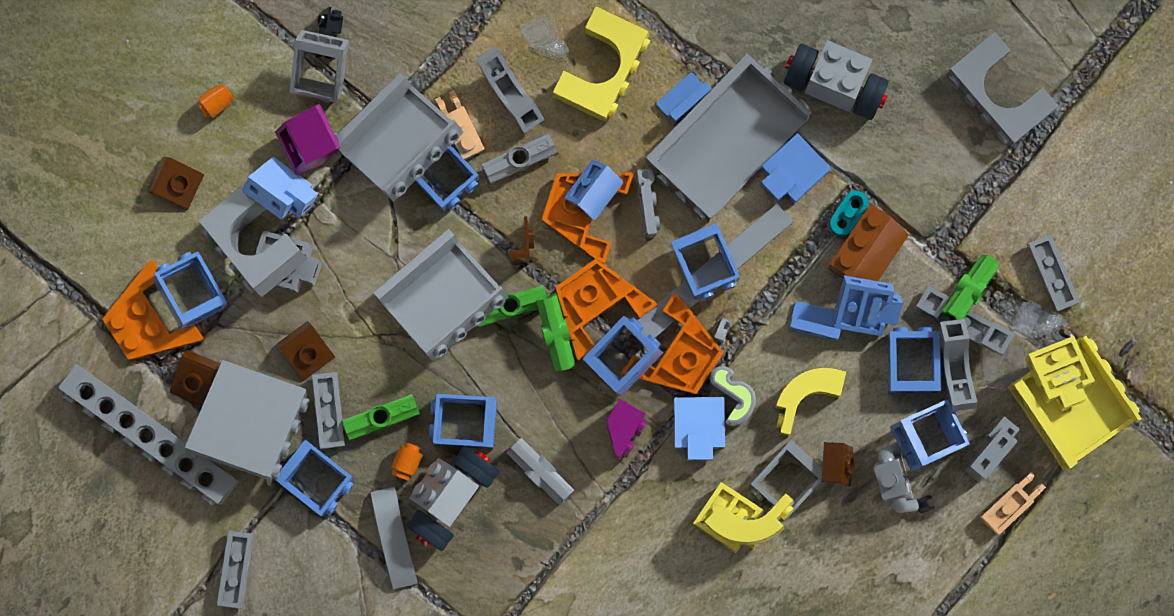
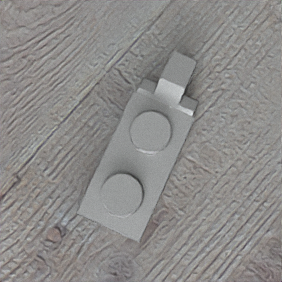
[636,168,660,239]

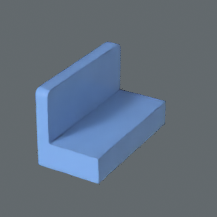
[656,73,712,125]
[564,159,623,220]
[788,302,841,342]

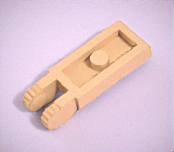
[435,90,485,160]
[980,472,1046,536]

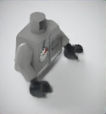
[874,443,935,513]

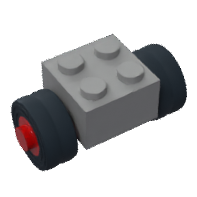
[784,40,889,120]
[407,446,499,551]

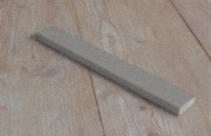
[628,203,794,348]

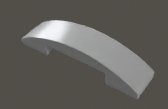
[916,286,1015,356]
[371,486,418,590]

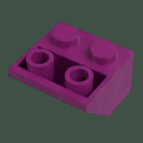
[275,104,341,175]
[607,399,647,461]

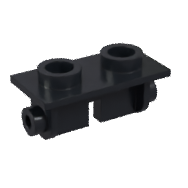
[315,7,343,60]

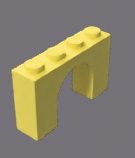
[553,7,651,122]

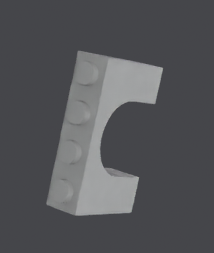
[947,32,1059,148]
[199,183,307,297]

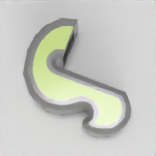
[709,366,756,427]

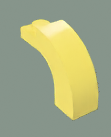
[775,368,846,437]
[705,494,794,545]

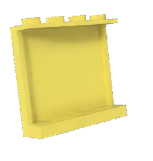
[1008,336,1142,470]

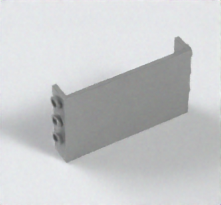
[645,54,811,222]

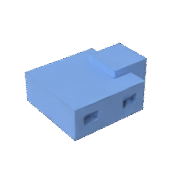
[242,157,318,219]
[674,397,725,461]

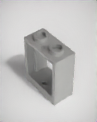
[289,30,349,103]
[749,440,822,519]

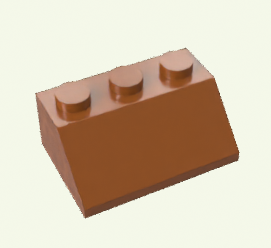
[827,204,909,281]

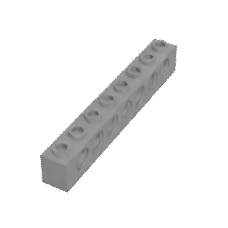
[58,364,239,506]

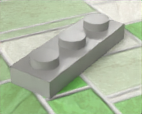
[1027,234,1080,312]
[312,372,346,449]
[217,531,254,609]

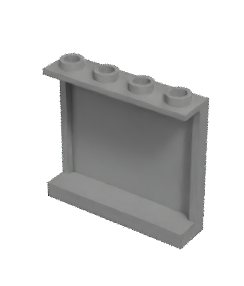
[336,73,464,202]
[373,229,508,362]
[185,360,309,486]

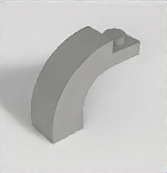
[475,46,544,133]
[939,319,977,411]

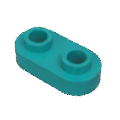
[830,191,868,237]

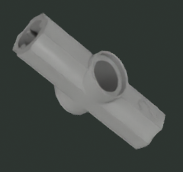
[482,134,558,184]
[507,438,575,506]

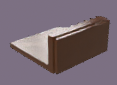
[147,157,204,210]
[509,216,534,265]
[277,321,335,380]
[169,350,221,406]
[821,442,855,487]

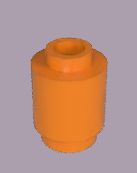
[197,83,234,118]
[391,442,423,481]

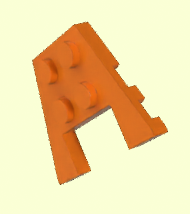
[542,172,634,265]
[102,259,205,361]
[555,259,658,361]
[621,292,724,394]

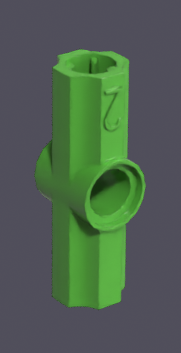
[941,254,1000,321]
[478,285,546,328]
[536,294,575,371]
[342,394,420,441]

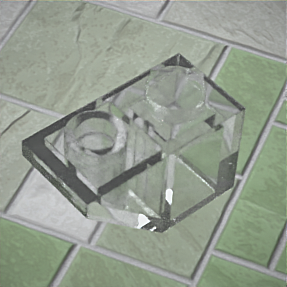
[520,13,570,64]
[1008,301,1068,342]

